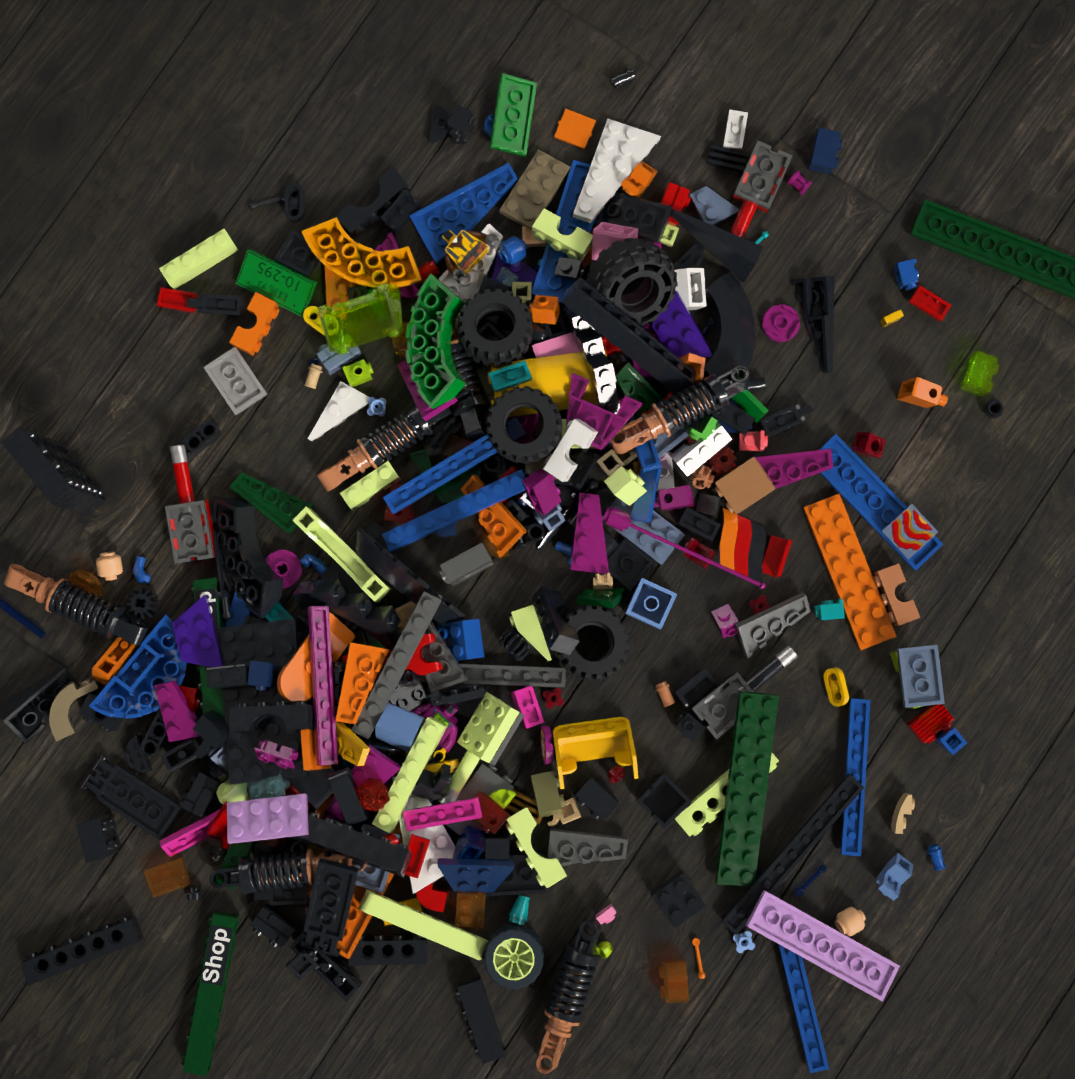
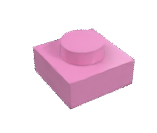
[596,904,617,924]

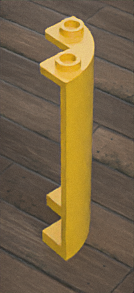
[488,349,607,417]

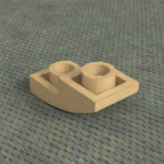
[891,793,915,834]

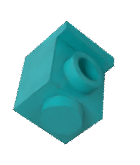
[814,599,845,621]

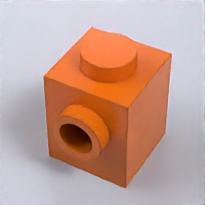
[529,295,560,324]

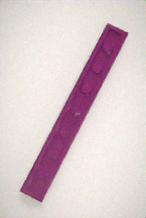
[308,606,338,766]

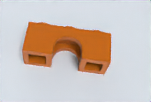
[229,292,279,356]

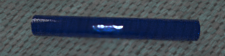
[0,598,46,639]

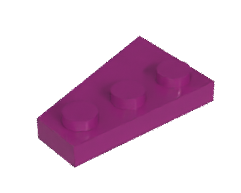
[154,681,200,742]

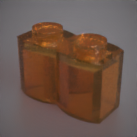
[658,959,689,1004]

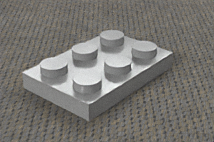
[203,347,268,415]

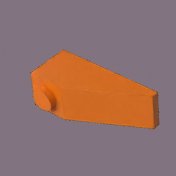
[92,637,138,686]

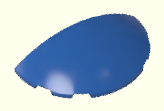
[89,615,187,719]

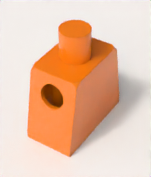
[897,377,948,408]

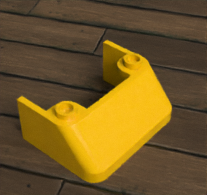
[553,717,638,789]

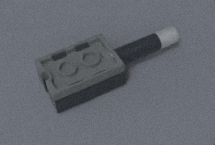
[690,646,797,739]

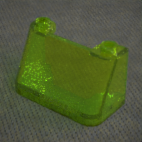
[317,283,403,355]

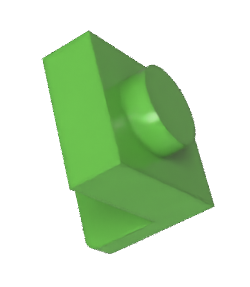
[684,415,718,441]

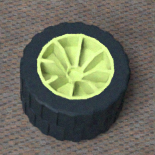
[484,923,544,989]

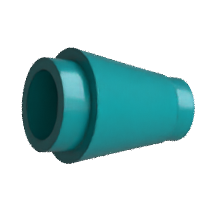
[509,895,530,925]

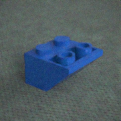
[437,619,484,661]

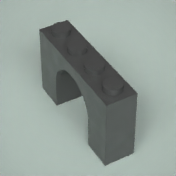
[439,543,494,586]

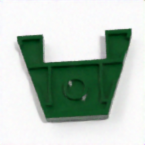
[410,438,481,504]

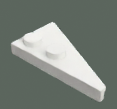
[308,381,370,441]

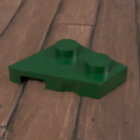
[577,588,627,609]

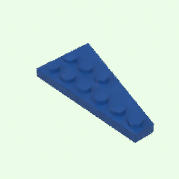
[410,163,518,265]

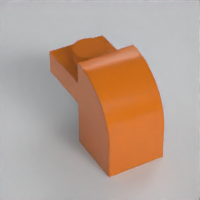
[621,161,658,198]

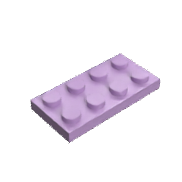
[227,794,309,844]

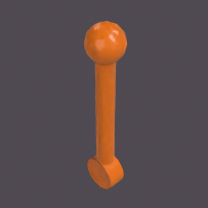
[692,938,705,979]

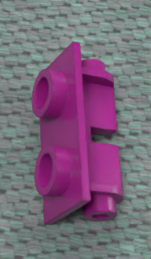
[254,740,298,769]

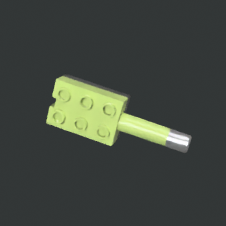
[438,692,524,804]

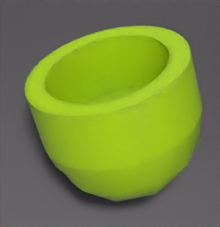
[595,941,612,959]

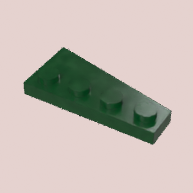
[229,473,314,535]

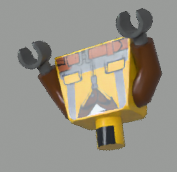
[442,230,499,283]

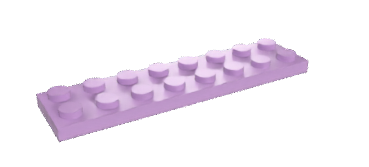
[745,890,900,1002]

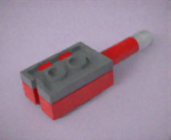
[730,141,793,238]
[165,445,216,564]

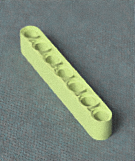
[358,890,488,960]

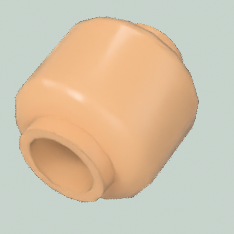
[96,552,123,581]
[835,907,866,936]

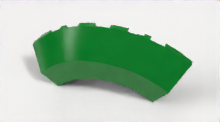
[406,274,466,409]

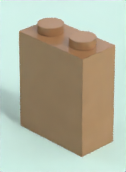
[715,457,776,515]

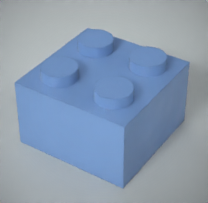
[625,578,677,630]

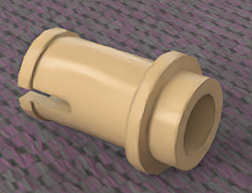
[304,364,323,389]

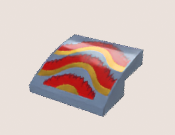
[882,504,938,559]

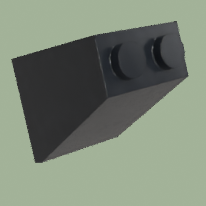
[288,764,340,809]

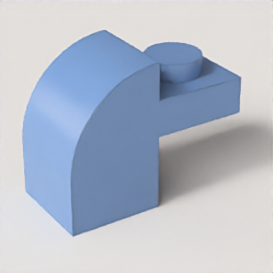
[876,853,913,901]

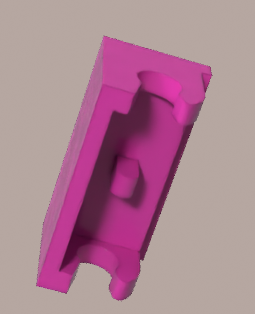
[510,686,544,729]

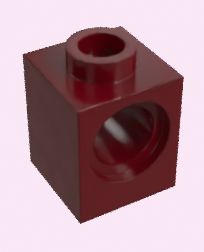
[852,432,886,458]

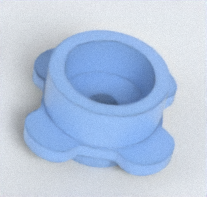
[367,397,386,417]
[733,931,755,953]

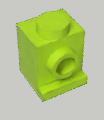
[342,359,374,388]

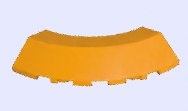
[302,217,422,288]

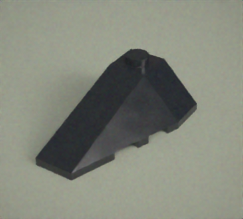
[0,666,76,744]

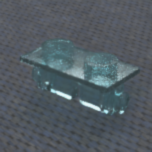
[247,775,290,800]

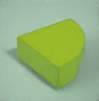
[489,789,516,809]

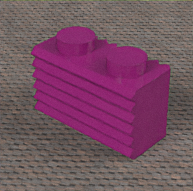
[523,468,562,515]

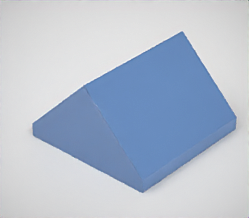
[375,703,424,753]

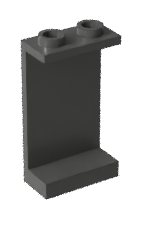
[446,762,514,842]

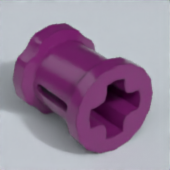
[787,170,812,196]

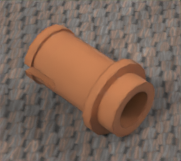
[655,681,675,707]

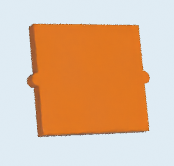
[554,109,596,150]

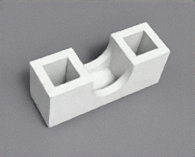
[544,419,598,482]
[670,422,732,476]

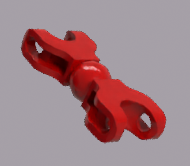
[342,633,443,688]

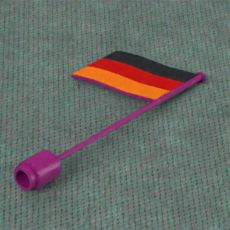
[602,506,766,589]

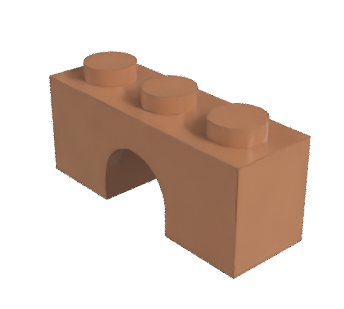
[873,563,920,626]

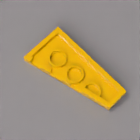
[314,715,370,766]

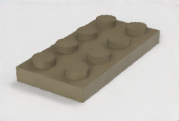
[500,149,571,230]

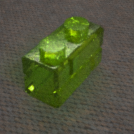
[961,351,999,396]

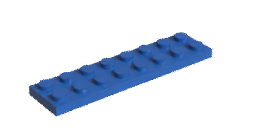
[531,160,595,306]
[819,434,943,571]

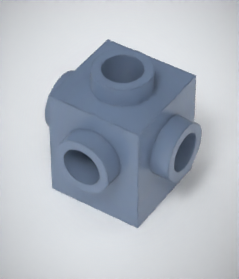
[534,504,565,531]

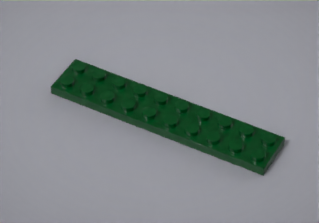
[910,199,1075,300]
[715,691,779,886]

